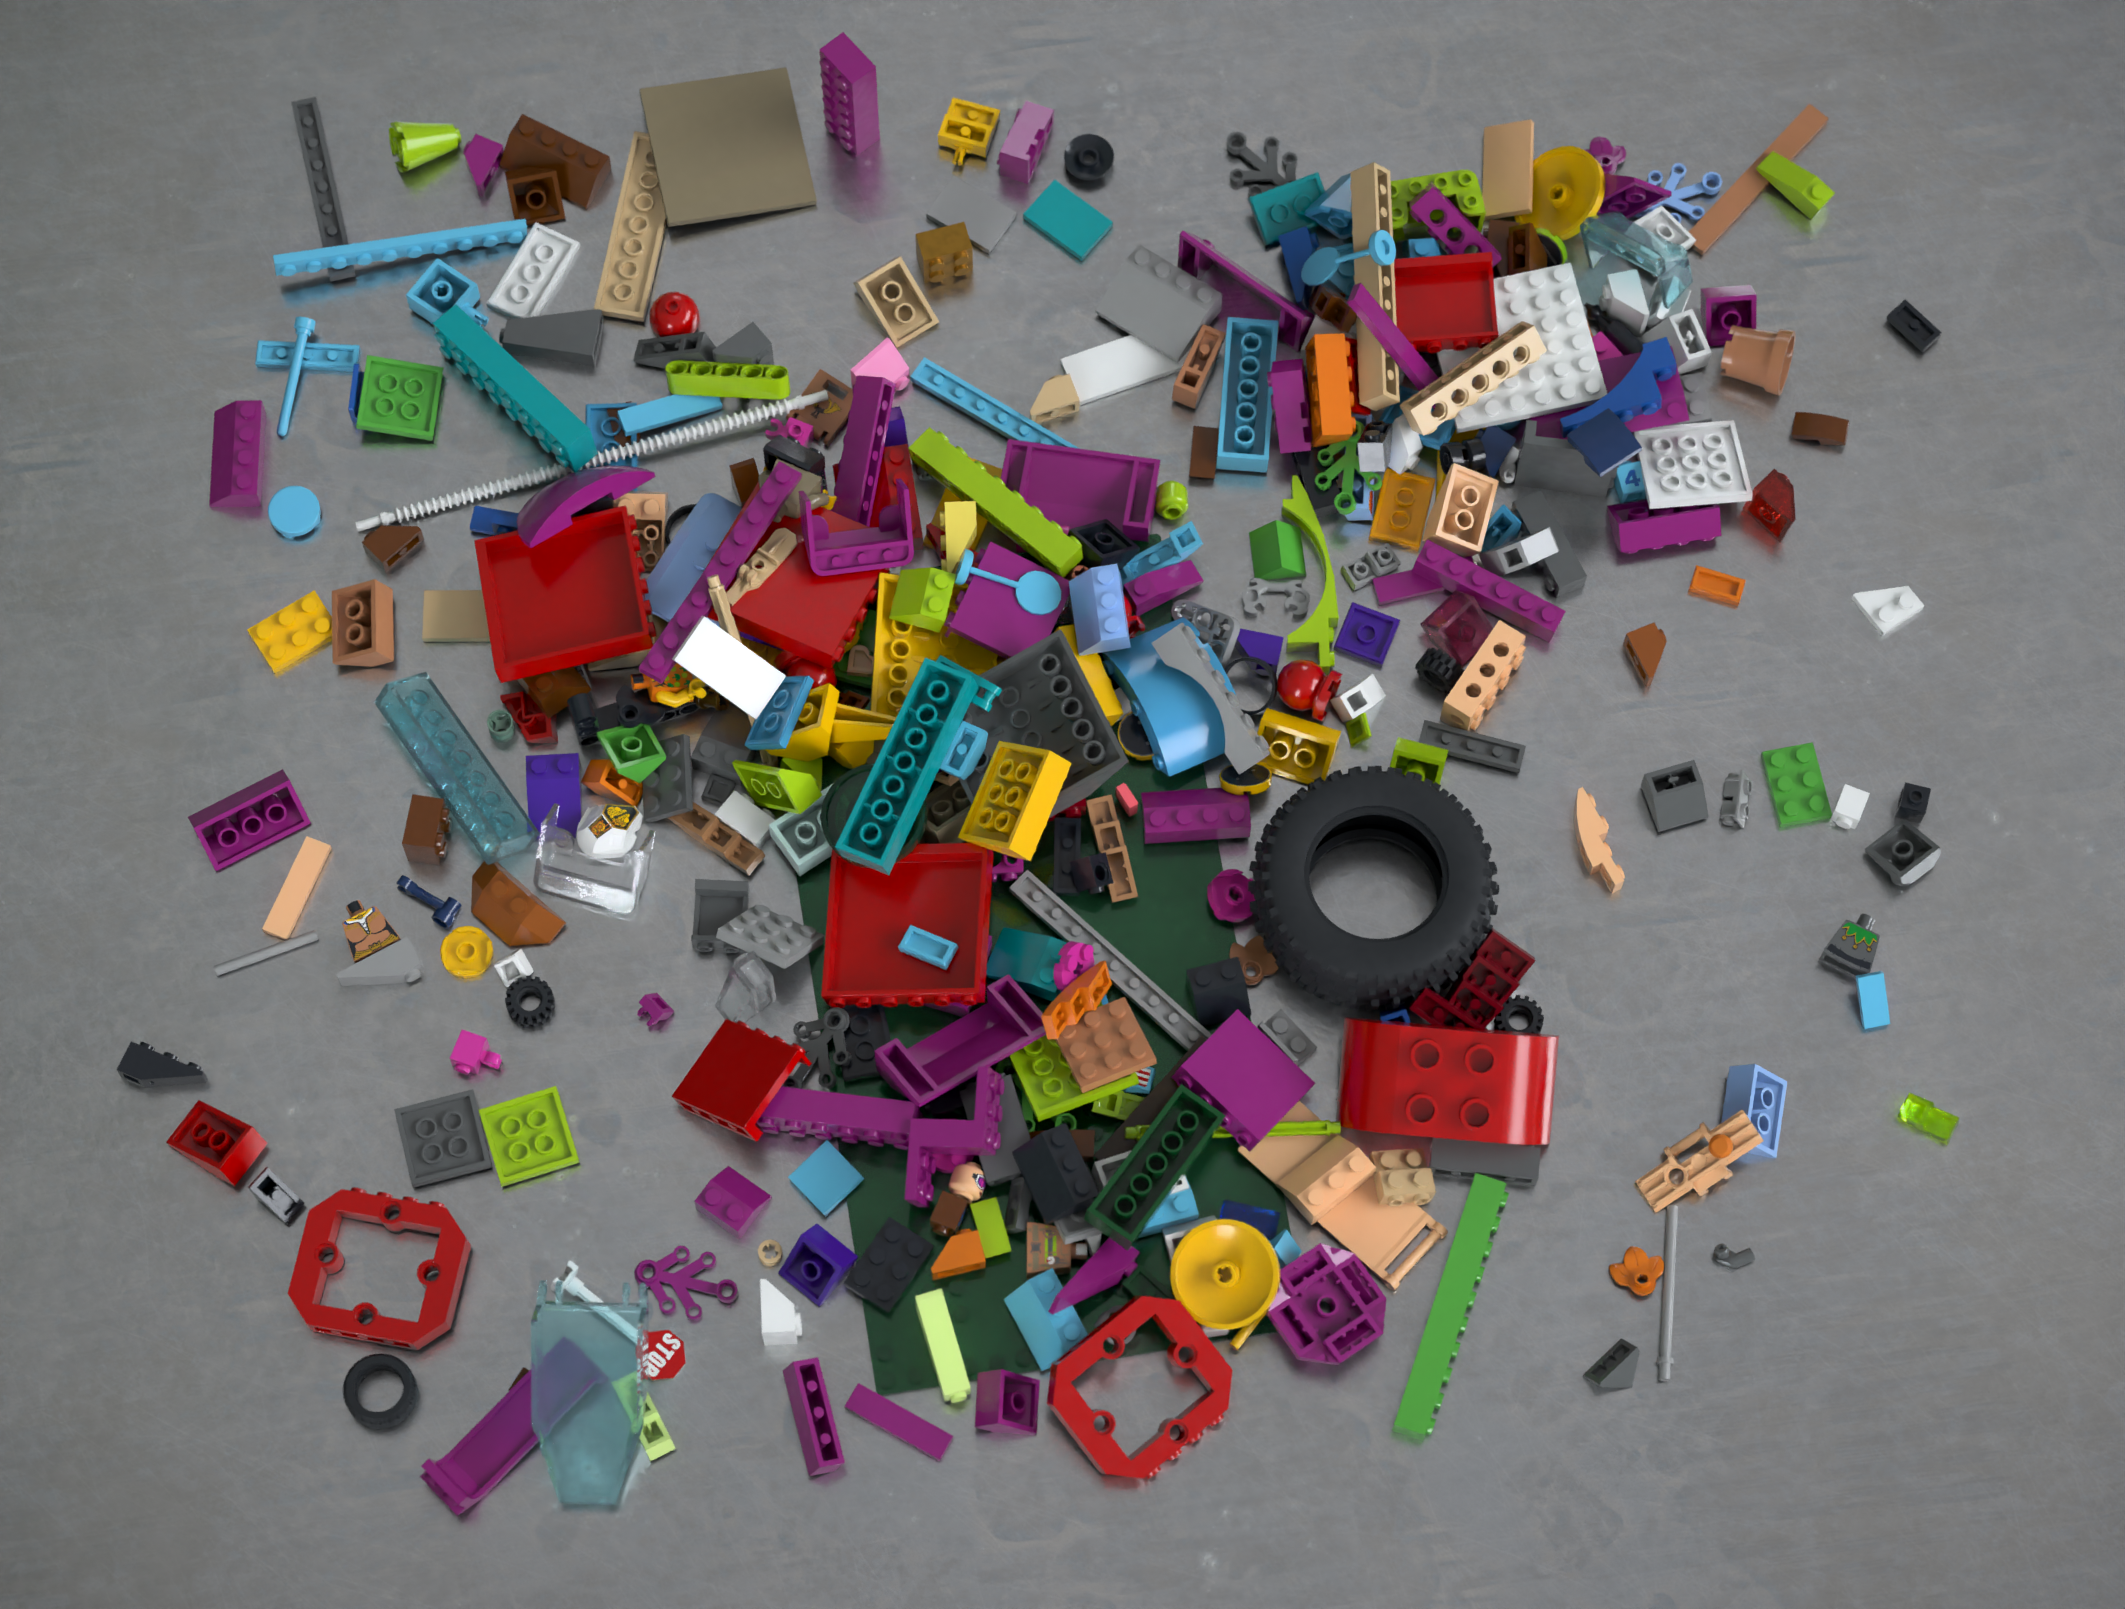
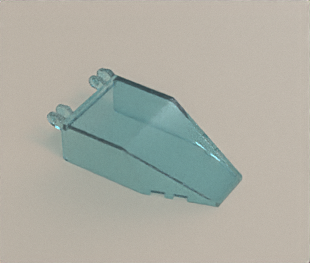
[531,1280,648,1505]

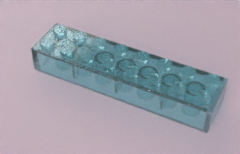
[374,672,540,865]

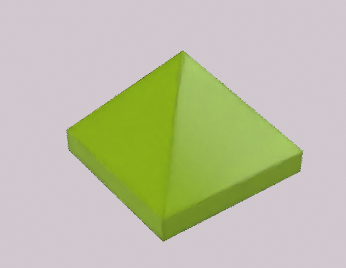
[1345,713,1372,747]

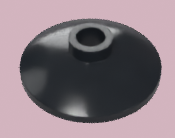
[1064,134,1114,180]

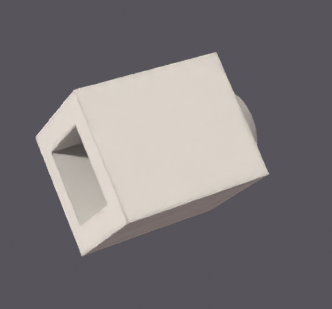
[1831,784,1870,829]

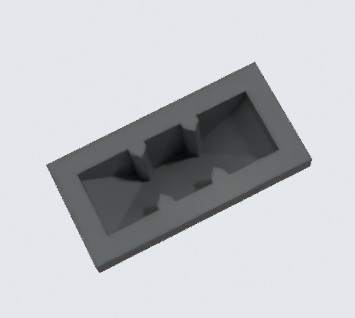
[1583,1338,1640,1388]

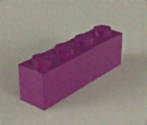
[783,1357,845,1476]

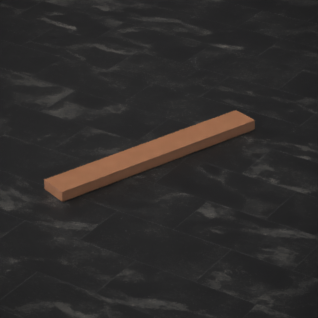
[1689,104,1829,255]

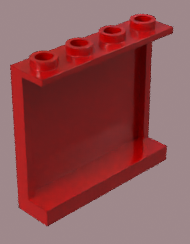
[1394,252,1499,353]
[672,1019,811,1142]

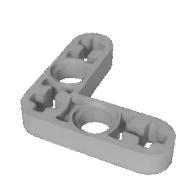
[1171,599,1240,669]

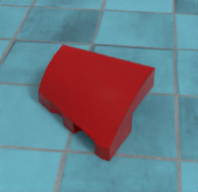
[500,691,558,744]

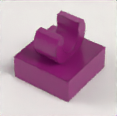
[637,993,674,1026]

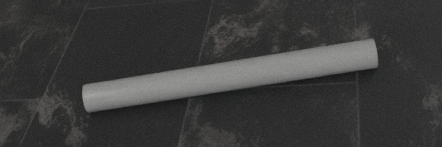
[214,930,319,976]

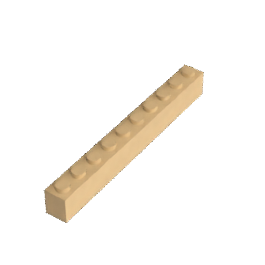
[1350,162,1400,411]

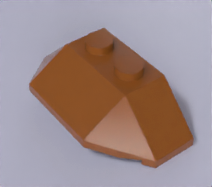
[471,856,566,946]

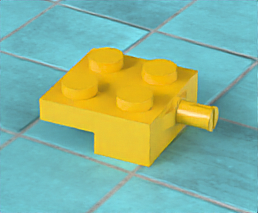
[938,97,1000,166]

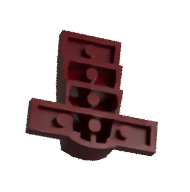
[1408,928,1536,1030]

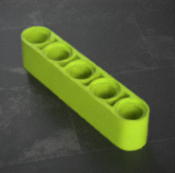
[665,360,791,400]

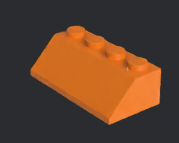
[1305,333,1356,447]

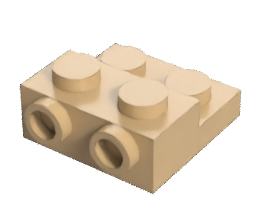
[1369,1148,1436,1207]

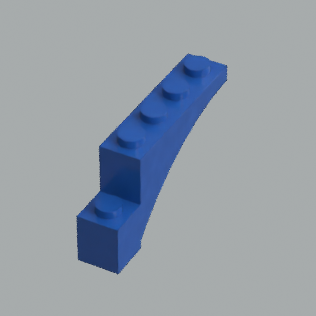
[1560,337,1676,438]

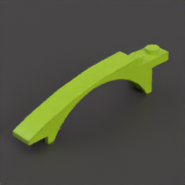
[1281,475,1339,675]

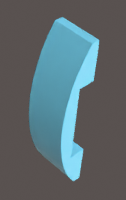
[1120,521,1203,590]

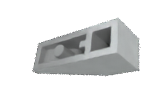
[336,936,425,986]

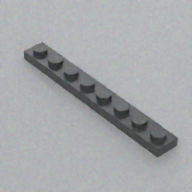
[291,97,355,281]

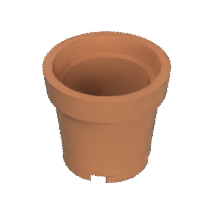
[1721,325,1795,396]

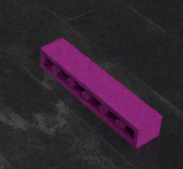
[830,375,896,527]
[1412,539,1566,643]

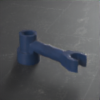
[396,875,462,929]

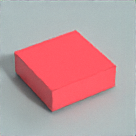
[1115,783,1138,817]

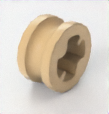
[758,1239,783,1267]

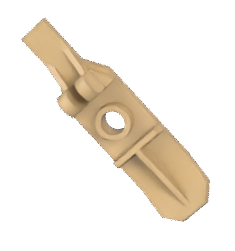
[726,528,797,607]

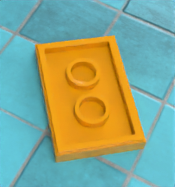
[1369,468,1436,551]

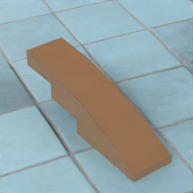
[1086,795,1138,903]
[668,802,765,875]

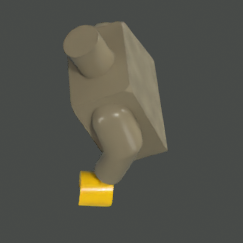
[758,459,837,522]

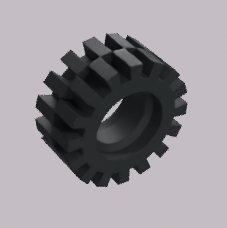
[1415,648,1464,694]
[505,976,555,1028]
[1494,995,1544,1034]

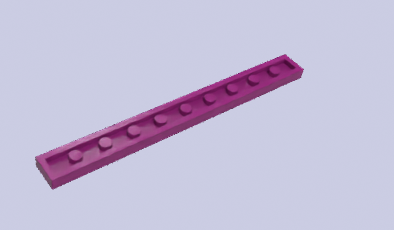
[639,461,802,684]

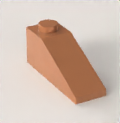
[1172,324,1226,409]

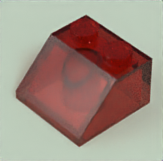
[1743,468,1796,543]

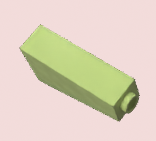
[915,1289,971,1403]

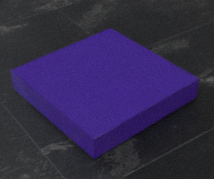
[1333,602,1400,668]

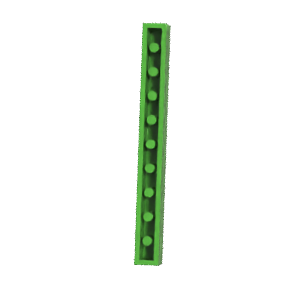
[1392,1173,1509,1441]

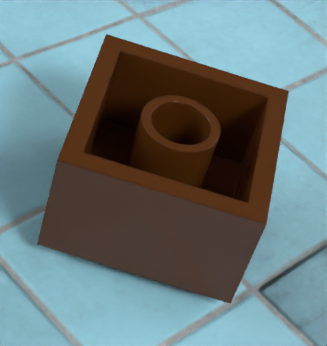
[402,794,452,866]

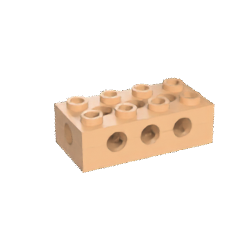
[1440,620,1526,731]

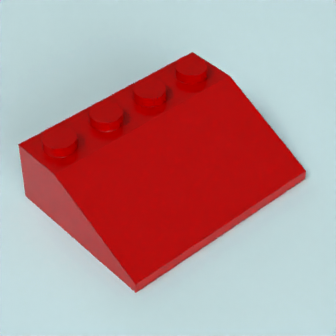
[832,444,924,551]

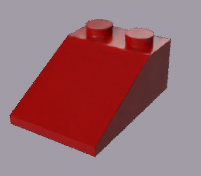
[166,1100,268,1186]

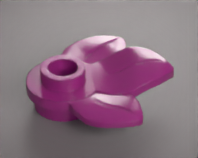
[1585,136,1626,175]

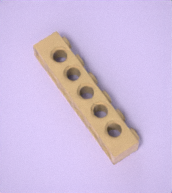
[1399,321,1547,436]

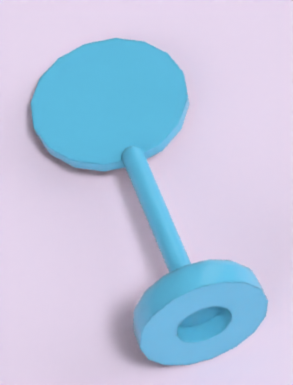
[1301,230,1396,286]
[954,549,1061,615]

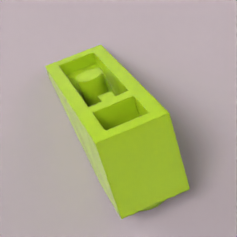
[1756,151,1835,220]

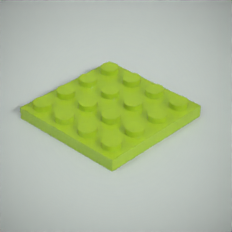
[1008,1002,1139,1122]

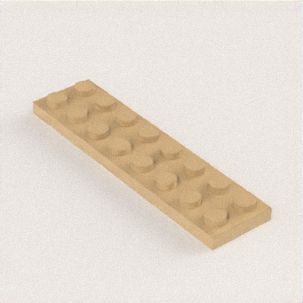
[594,131,667,322]

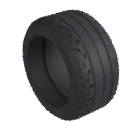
[343,1353,418,1429]

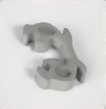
[1241,578,1310,619]

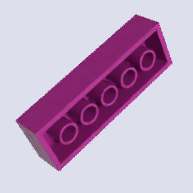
[819,32,880,156]
[757,1086,923,1150]

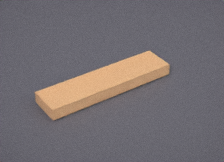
[262,836,332,940]

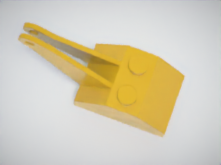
[766,683,897,762]

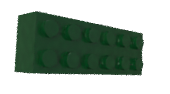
[1084,1084,1225,1251]

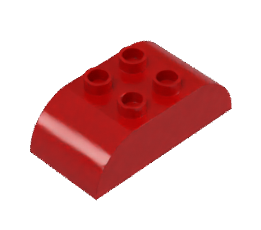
[1336,1017,1559,1145]

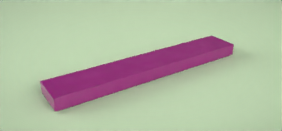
[1347,283,1438,409]

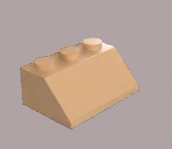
[1276,1135,1376,1225]

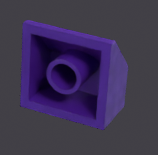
[778,1223,858,1307]

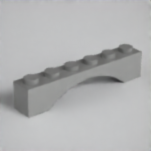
[1152,622,1270,775]

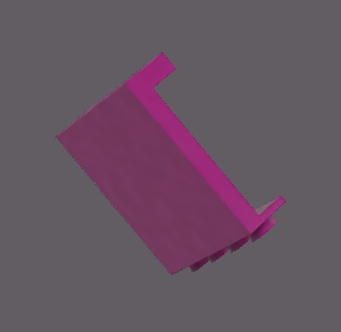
[944,541,1070,659]
[1171,1009,1315,1152]

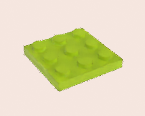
[479,1086,580,1187]

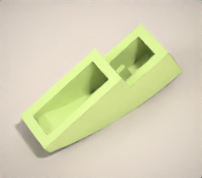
[612,1371,675,1461]

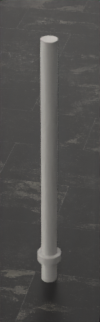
[1657,1205,1678,1381]

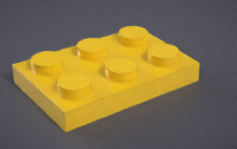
[247,590,332,674]

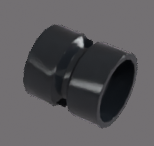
[1439,438,1486,476]

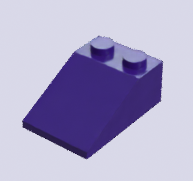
[526,753,582,841]

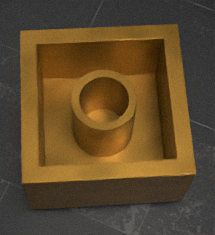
[915,222,973,283]

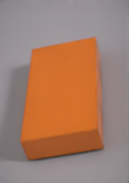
[1688,565,1746,606]

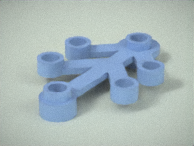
[1634,163,1722,224]

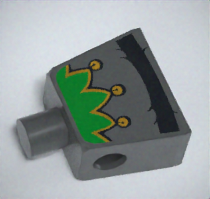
[1819,914,1880,978]

